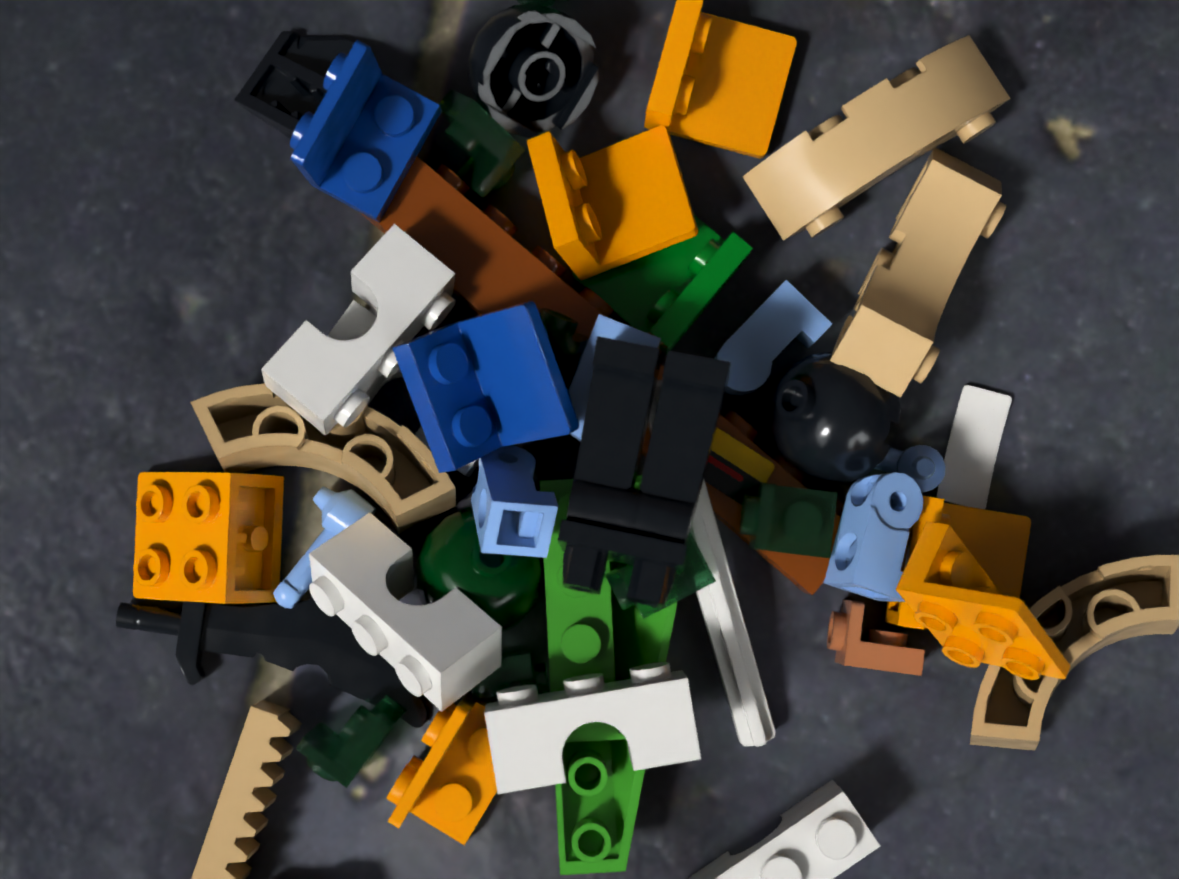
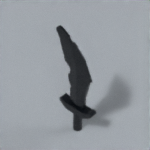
[116,598,428,728]

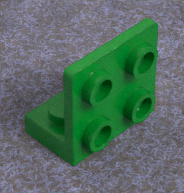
[572,215,753,356]

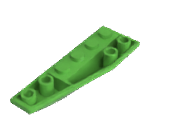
[539,475,677,875]

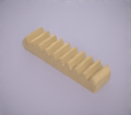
[191,700,302,879]

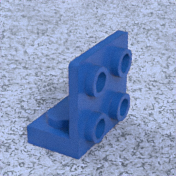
[290,40,442,223]
[392,301,579,473]

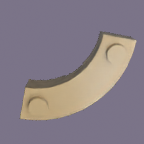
[742,35,1011,241]
[830,147,1006,398]
[190,383,456,534]
[970,555,1179,751]

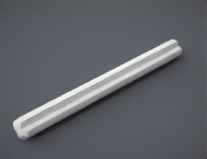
[648,380,776,747]

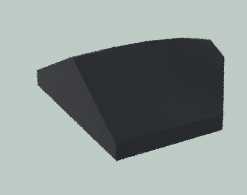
[234,31,354,139]

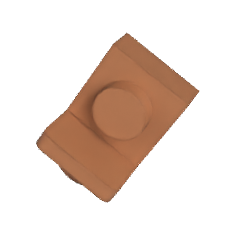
[827,600,925,676]

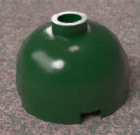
[414,507,544,632]

